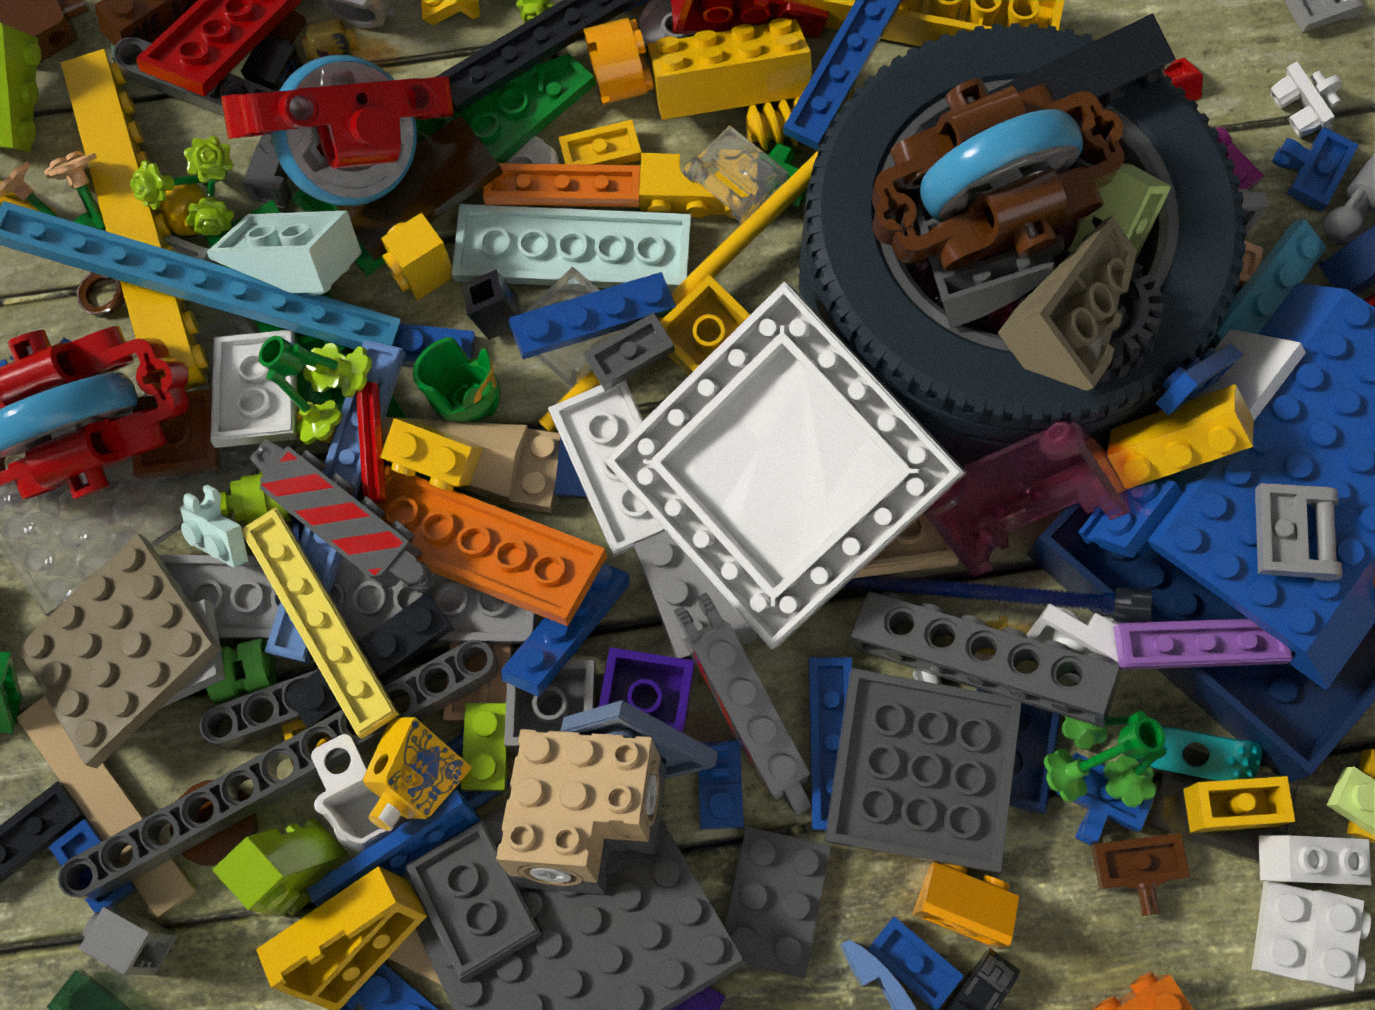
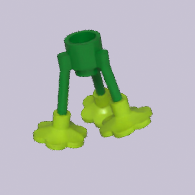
[258,336,372,444]

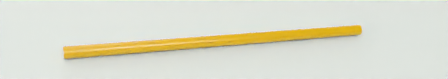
[538,150,819,433]

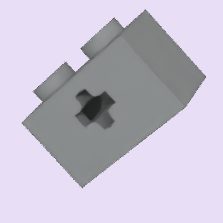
[78,907,178,976]

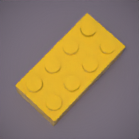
[647,18,812,120]

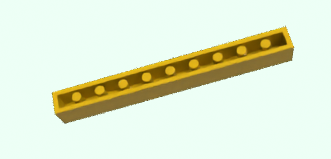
[61,49,209,391]

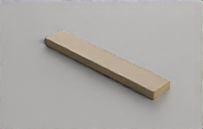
[16,696,198,919]

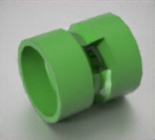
[206,638,277,705]

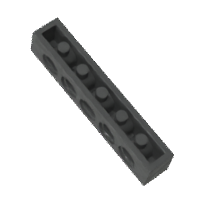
[851,591,1120,728]

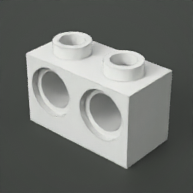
[1259,835,1371,885]

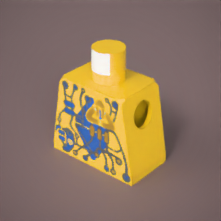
[363,717,472,831]

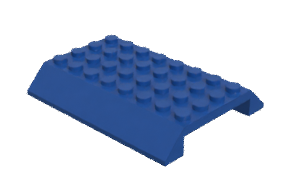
[1137,283,1375,690]

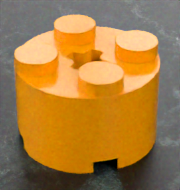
[583,17,654,105]

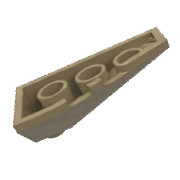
[998,216,1137,391]

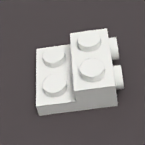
[1026,603,1119,684]
[1252,881,1371,991]

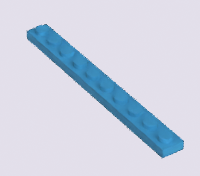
[0,201,401,349]

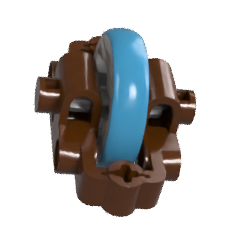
[871,78,1125,271]

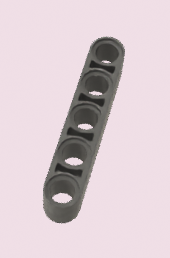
[113,37,276,116]
[200,664,409,750]

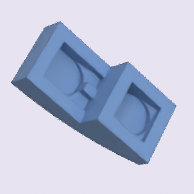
[839,940,917,1010]

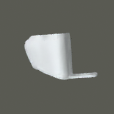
[311,734,411,854]

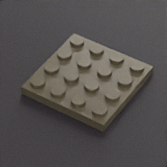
[17,533,222,769]

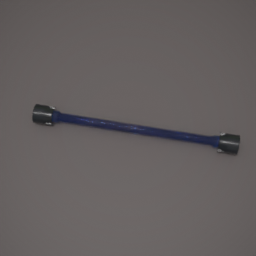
[842,575,1152,623]

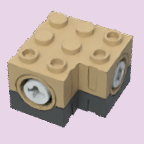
[496,729,667,895]

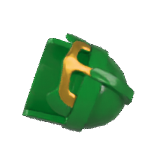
[412,337,501,422]

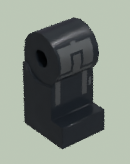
[944,948,1020,1010]

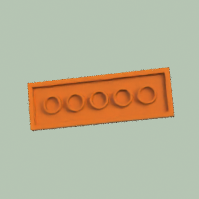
[375,465,607,627]

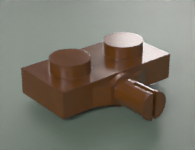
[1091,833,1190,916]

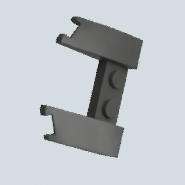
[915,202,1064,329]

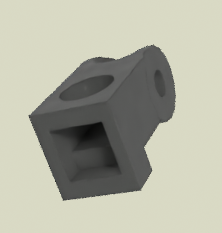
[242,134,292,208]

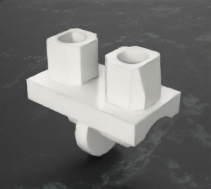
[1270,61,1343,138]

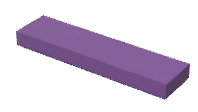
[1113,619,1293,670]

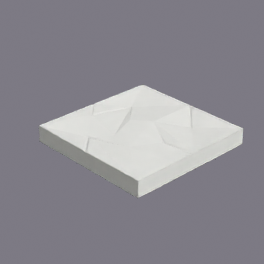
[604,282,967,649]

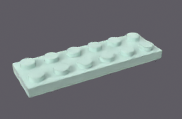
[452,204,691,291]

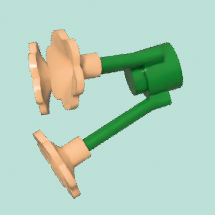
[0,151,106,231]

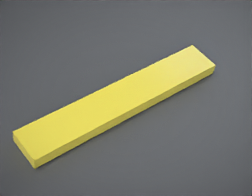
[242,507,400,739]

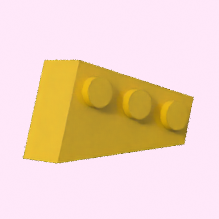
[256,866,427,1010]

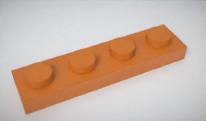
[483,163,640,207]

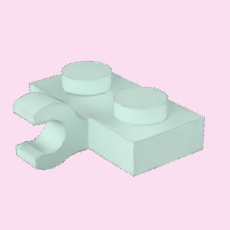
[180,485,248,568]

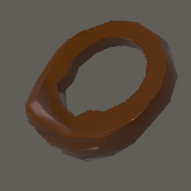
[77,272,125,316]

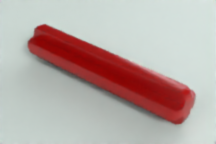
[356,381,387,503]

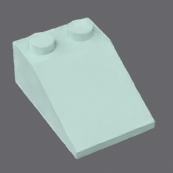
[207,211,362,296]

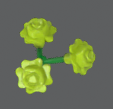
[130,136,234,236]

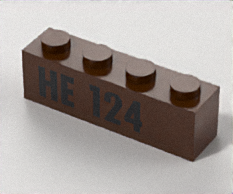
[94,0,198,46]

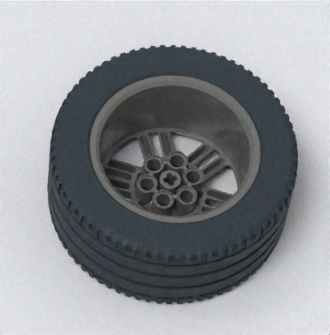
[799,23,1247,475]

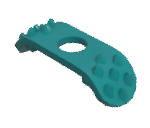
[1136,724,1262,781]

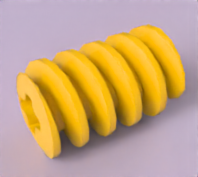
[745,97,800,154]

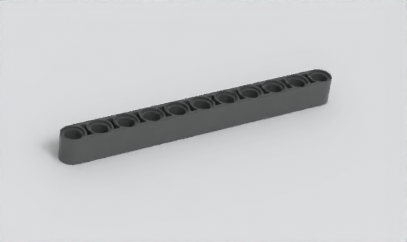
[58,640,499,900]

